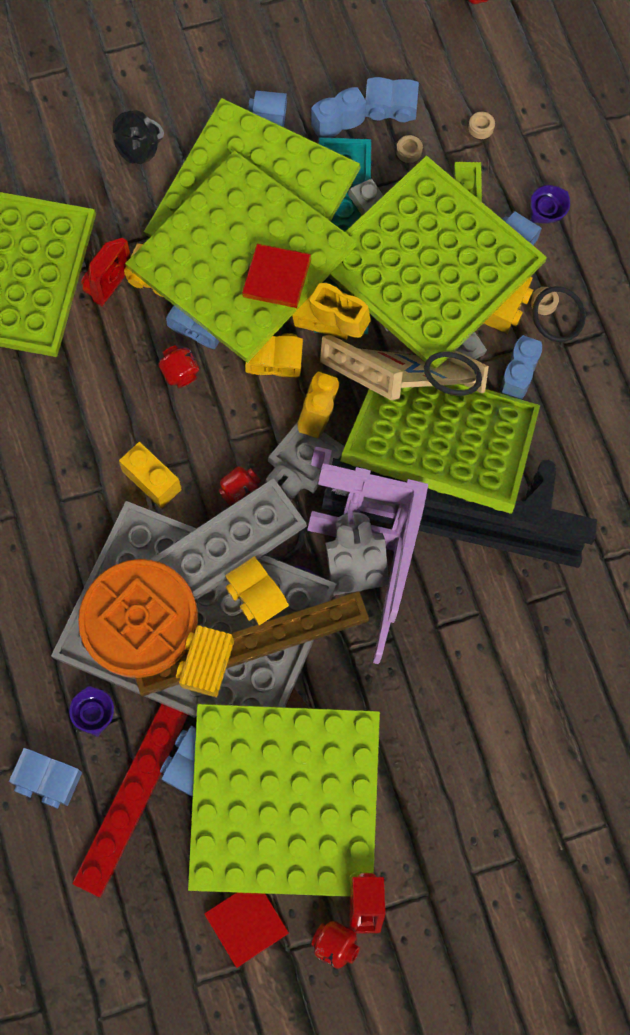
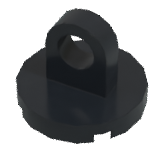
[113,110,164,164]

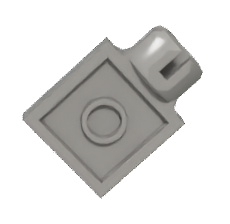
[265,422,344,501]
[325,512,389,596]

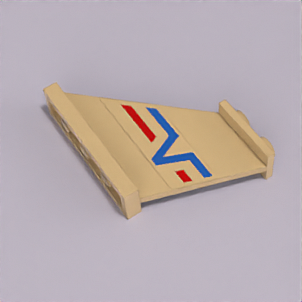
[320,335,489,400]

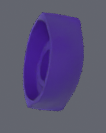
[530,185,570,224]
[69,686,114,737]

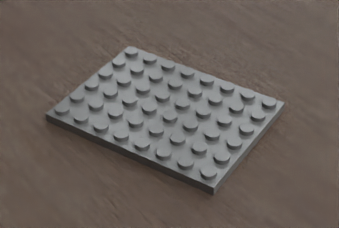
[51,501,337,718]

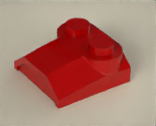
[81,238,131,307]

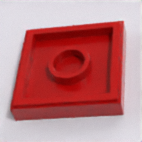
[242,244,311,308]
[204,892,289,968]

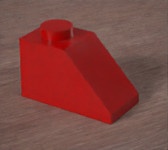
[349,873,385,933]

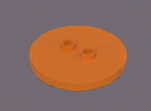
[78,559,198,678]

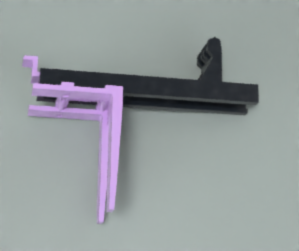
[307,447,597,664]

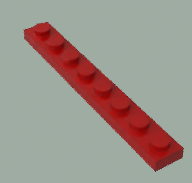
[72,704,190,898]

